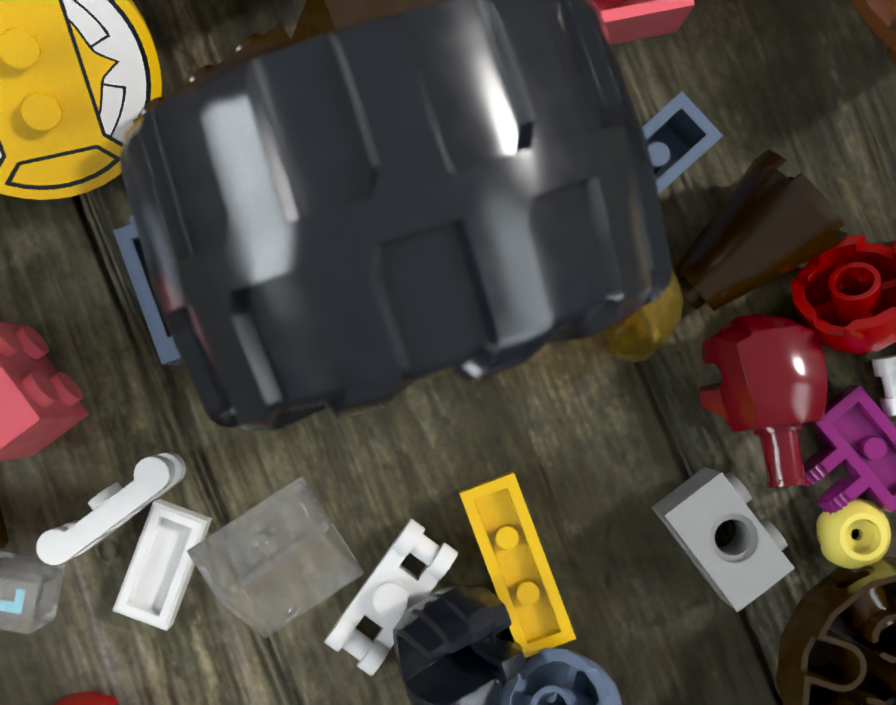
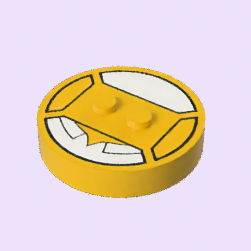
[0,0,162,200]

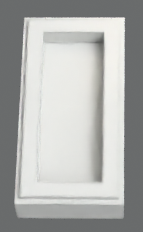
[112,499,212,631]

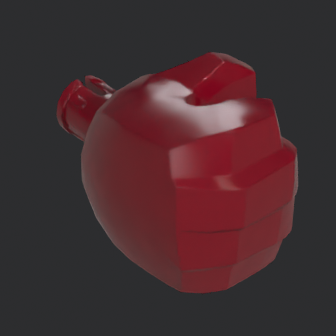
[699,314,828,488]

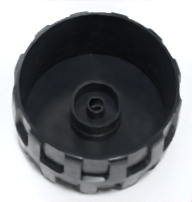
[120,0,673,432]

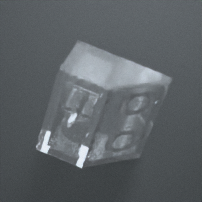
[187,476,364,638]

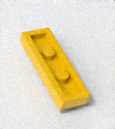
[459,471,576,658]

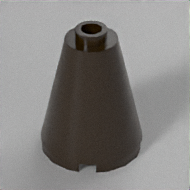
[673,150,848,311]

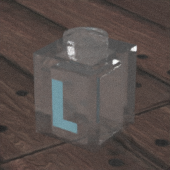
[0,551,65,634]

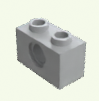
[651,467,795,612]

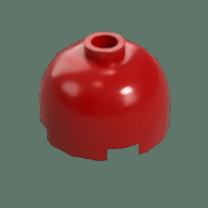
[790,235,896,355]

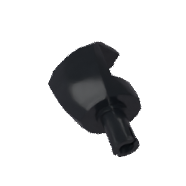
[393,584,526,705]

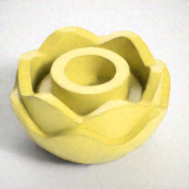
[816,497,891,569]

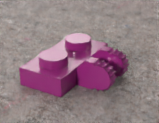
[803,385,896,514]

